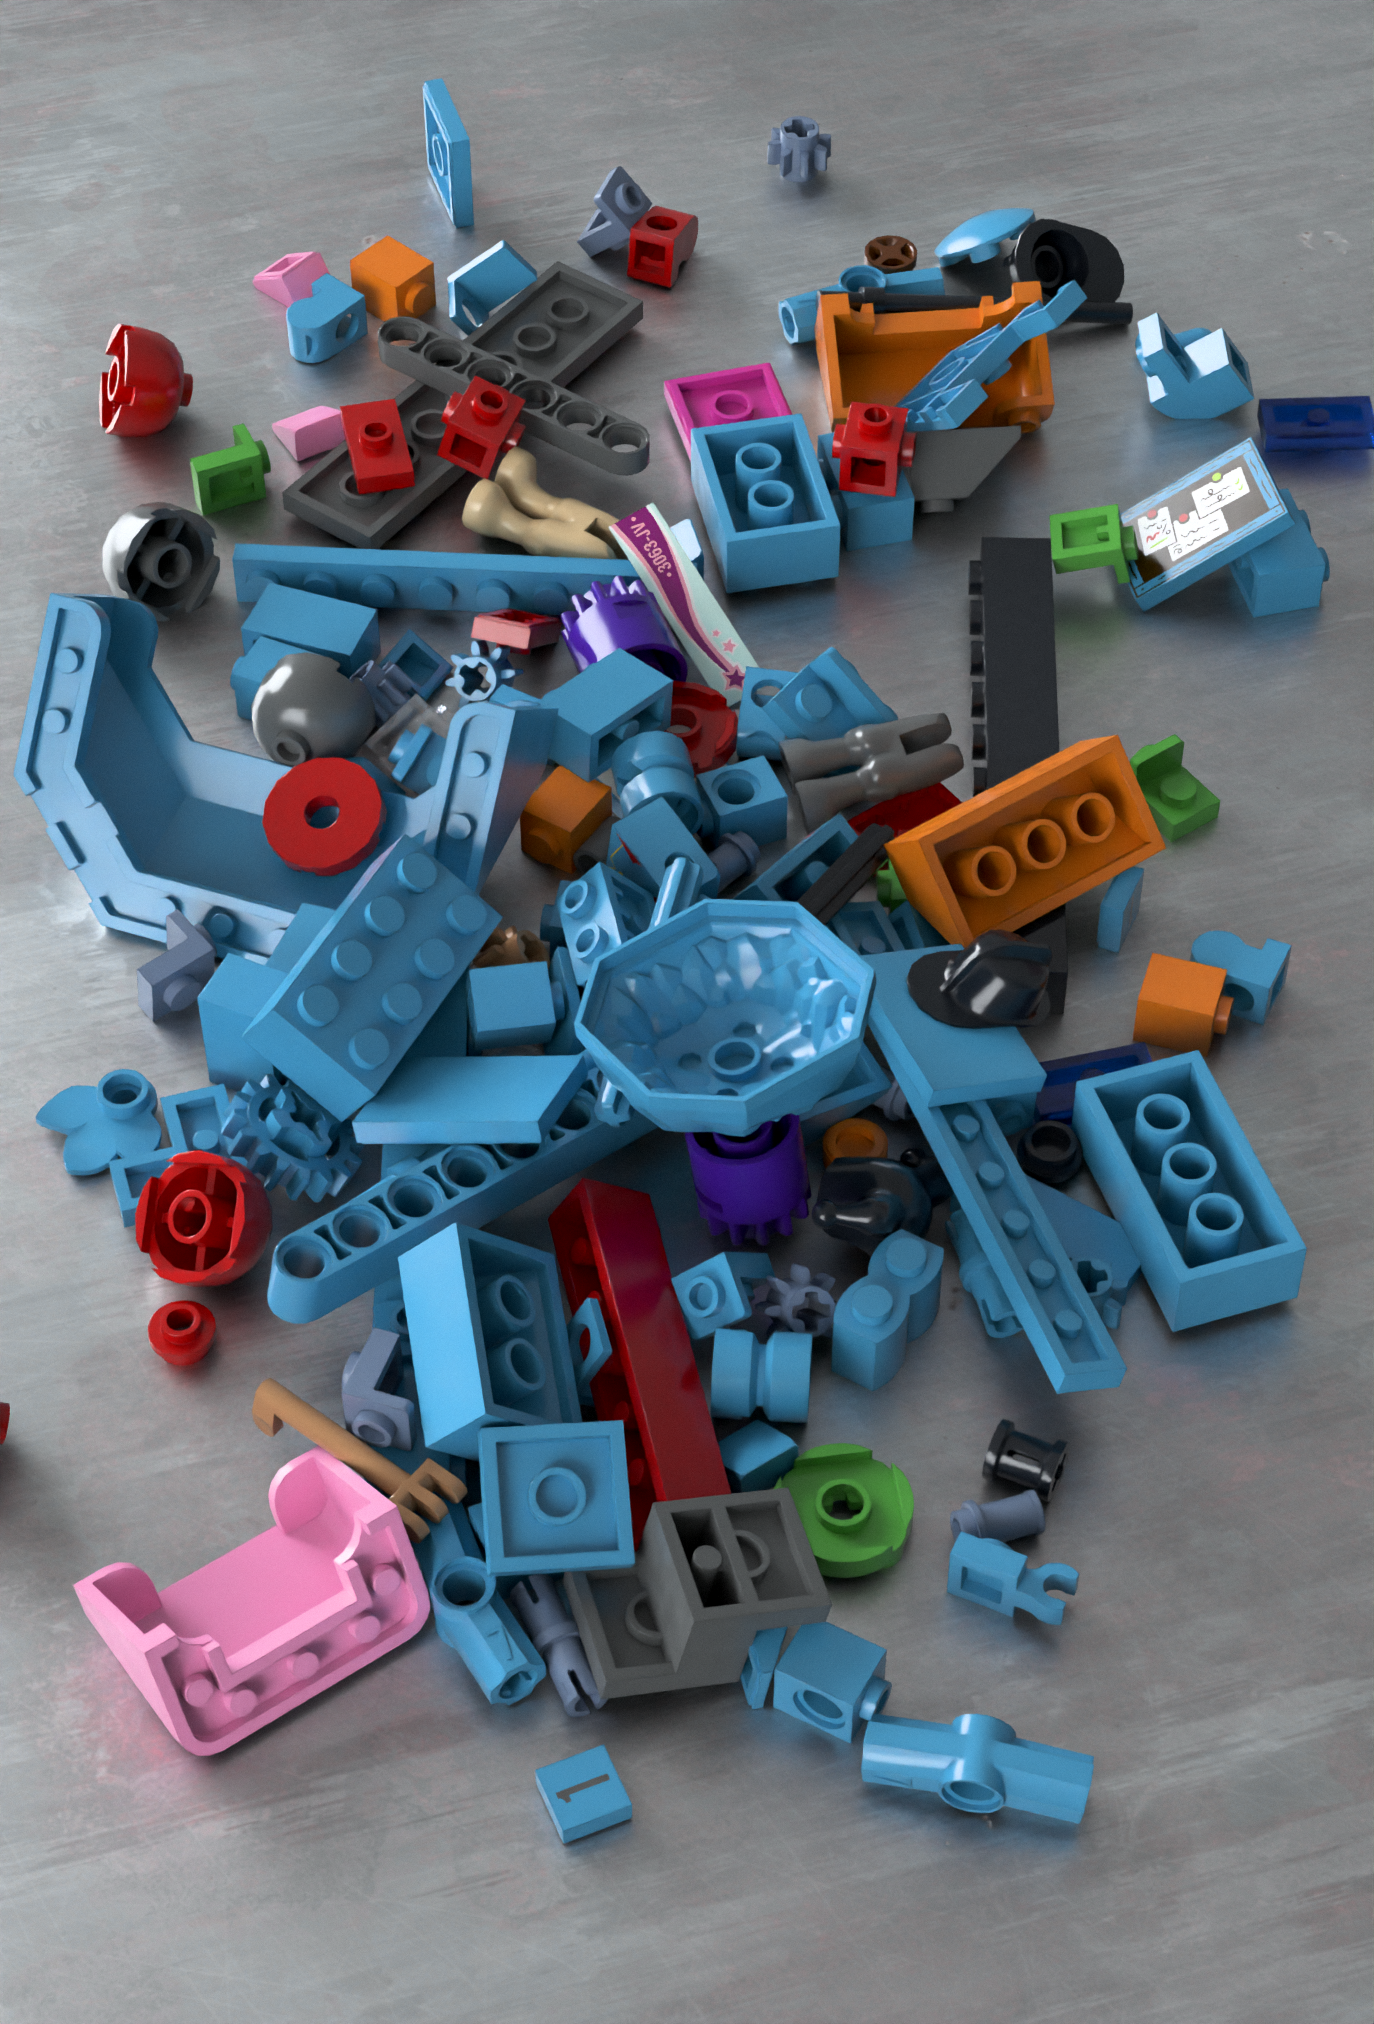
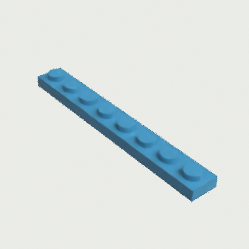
[232,543,697,620]

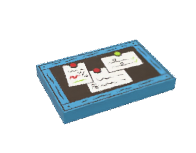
[1121,437,1296,612]

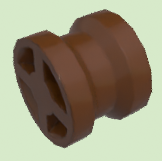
[864,235,917,275]

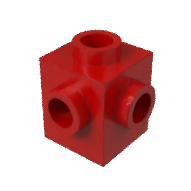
[437,375,526,479]
[832,402,917,497]

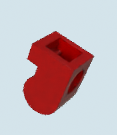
[627,205,698,288]

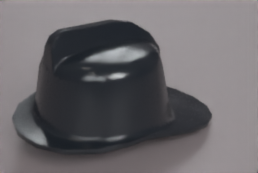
[1002,219,1124,302]
[906,929,1052,1029]

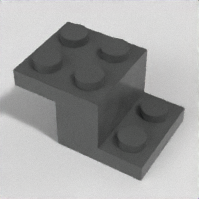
[562,1487,832,1699]

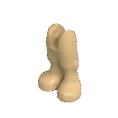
[462,446,628,560]

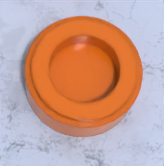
[822,1118,888,1168]

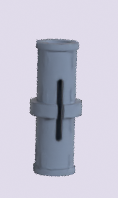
[510,1574,608,1717]

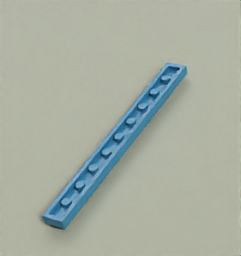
[825,901,1127,1394]

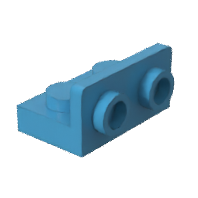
[762,647,899,778]
[556,861,655,989]

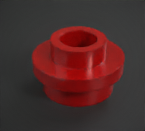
[148,1300,217,1366]

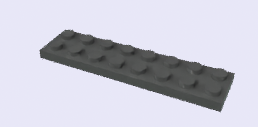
[282,261,643,549]

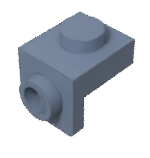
[577,166,653,257]
[137,909,217,1022]
[341,1327,417,1451]

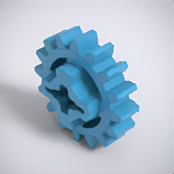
[221,1074,364,1202]

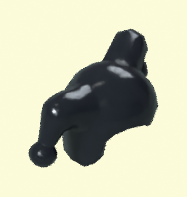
[811,1148,955,1257]

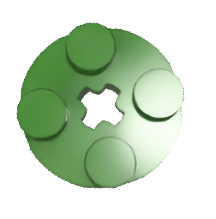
[774,1443,914,1578]

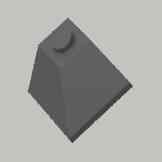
[902,426,1021,513]

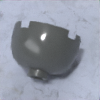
[102,502,220,622]
[251,652,376,766]

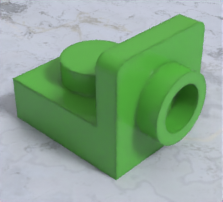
[190,423,271,515]
[1049,504,1139,584]
[1130,734,1221,843]

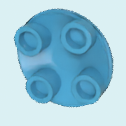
[934,208,1037,267]

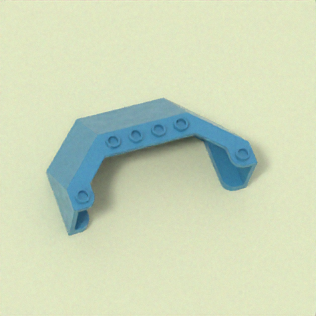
[13,593,559,965]

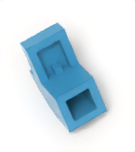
[1136,313,1254,419]

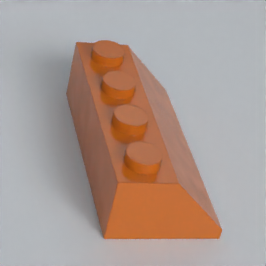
[883,735,1166,949]

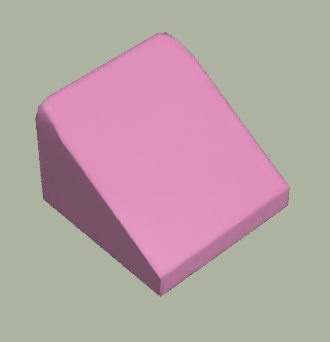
[252,251,330,307]
[272,406,345,462]

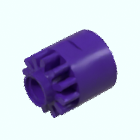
[561,576,688,682]
[685,1113,812,1246]

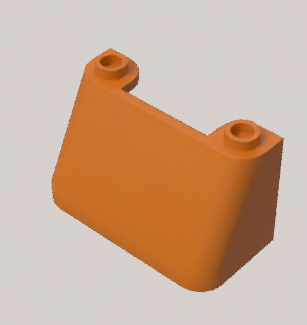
[814,281,1055,434]

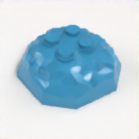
[574,899,877,1137]

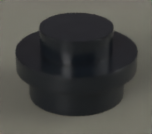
[1016,1120,1083,1183]

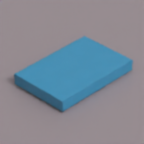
[859,944,1047,1107]
[352,1055,588,1144]

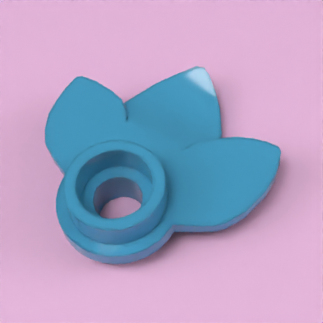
[35,1069,162,1176]

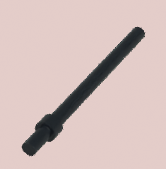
[815,287,1133,324]

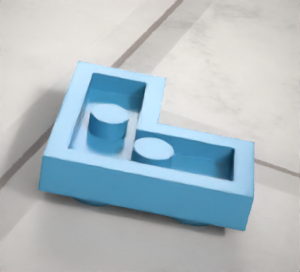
[108,1083,247,1228]

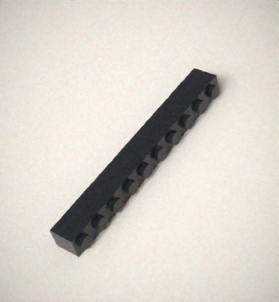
[968,537,1068,1014]

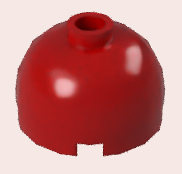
[99,324,193,437]
[135,1150,273,1287]

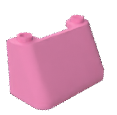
[73,1446,431,1756]

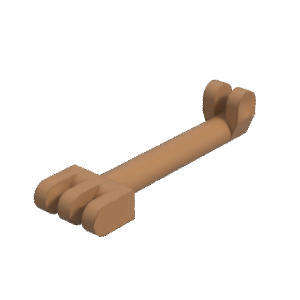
[252,1378,468,1544]

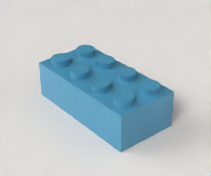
[240,833,503,1122]
[1071,1050,1307,1332]

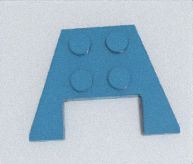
[894,280,1087,432]

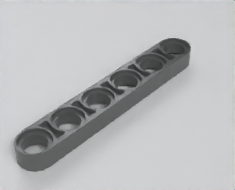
[378,317,650,476]

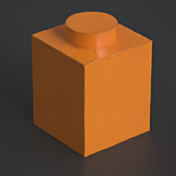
[350,235,436,322]
[520,765,612,874]
[1133,953,1234,1057]

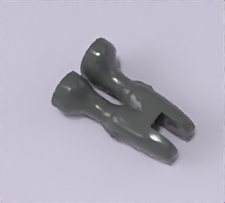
[778,713,964,835]

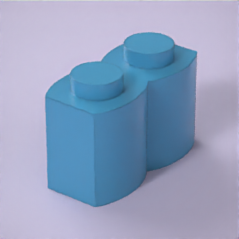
[831,1229,944,1391]

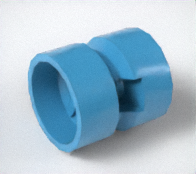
[611,731,704,835]
[710,1328,813,1424]

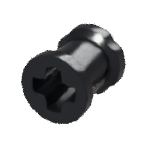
[982,1419,1070,1502]

